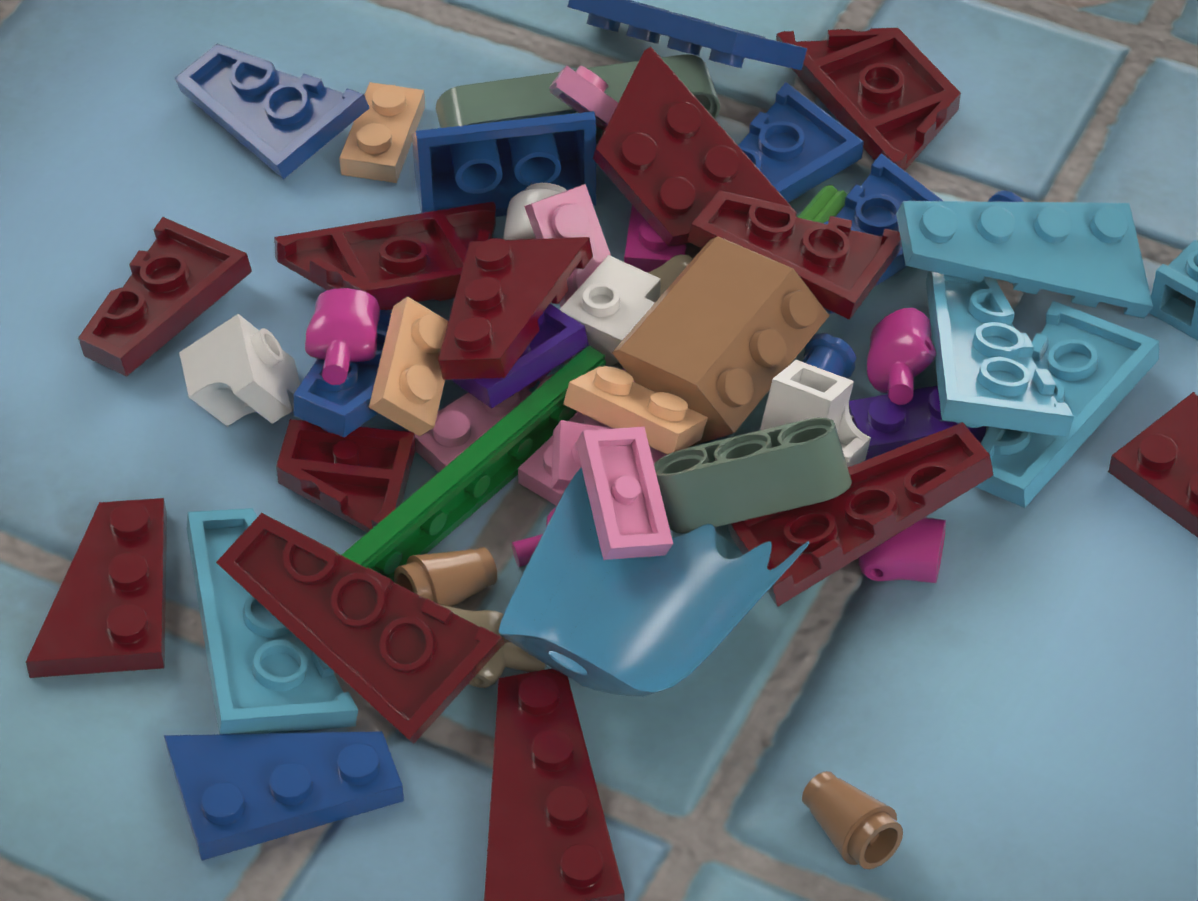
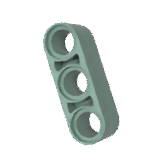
[654,417,852,533]

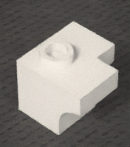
[559,255,661,370]
[179,314,300,427]
[760,360,871,467]

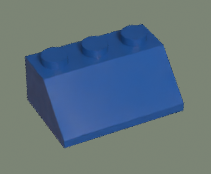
[412,111,596,217]

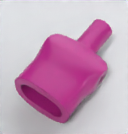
[305,288,380,385]
[867,308,936,405]
[858,517,946,583]

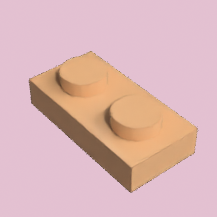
[339,82,425,183]
[369,297,448,437]
[563,366,708,455]

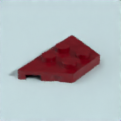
[776,28,961,171]
[592,46,797,246]
[274,201,496,310]

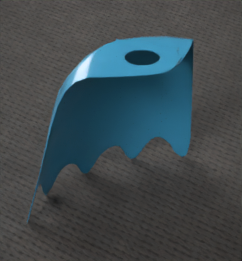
[498,467,809,697]

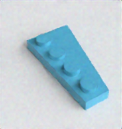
[896,201,1153,319]
[926,271,1074,437]
[975,301,1159,508]
[186,508,358,734]

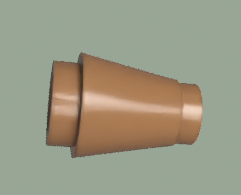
[394,547,497,607]
[802,771,903,869]

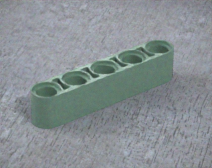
[435,54,721,144]

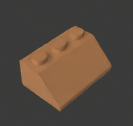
[612,236,829,447]

